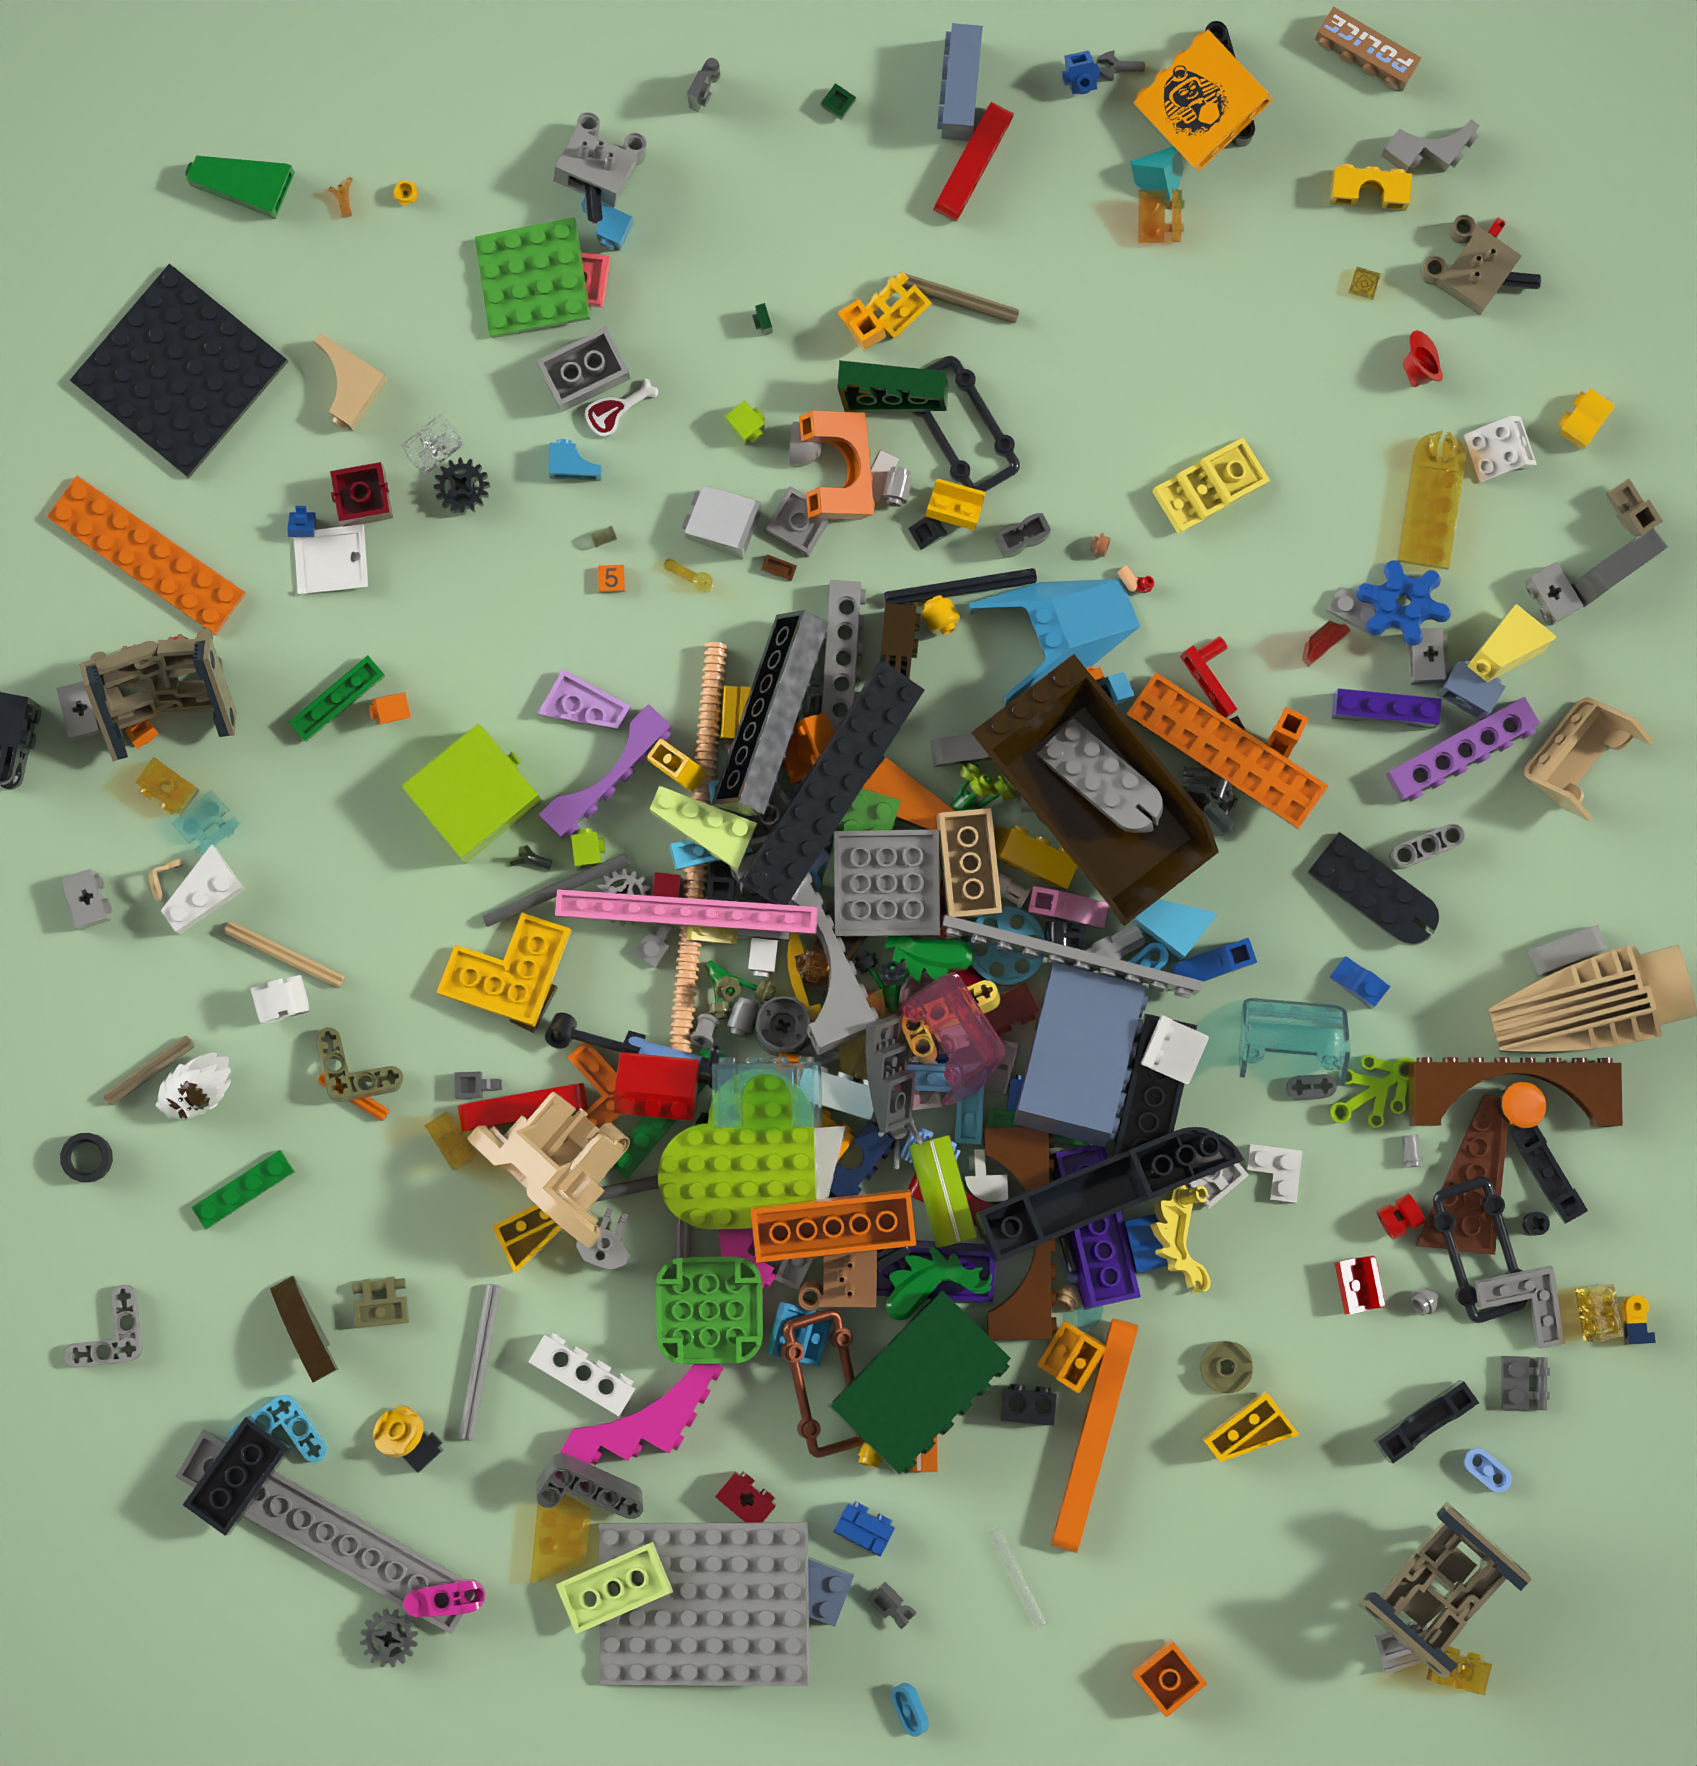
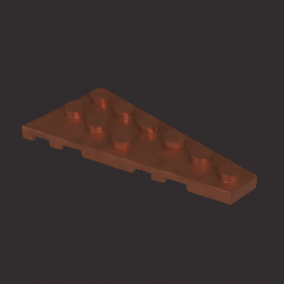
[1415,1095,1508,1255]

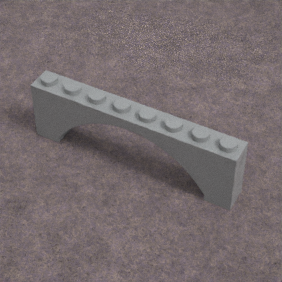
[731,853,879,1055]

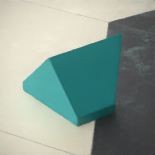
[1130,146,1184,210]

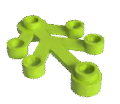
[1329,1054,1415,1129]

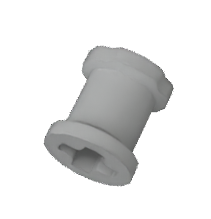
[690,1013,720,1048]

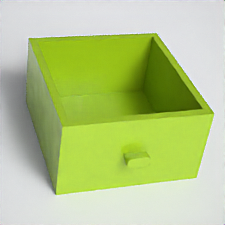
[402,723,542,863]

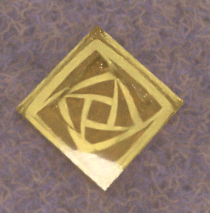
[1348,267,1381,300]

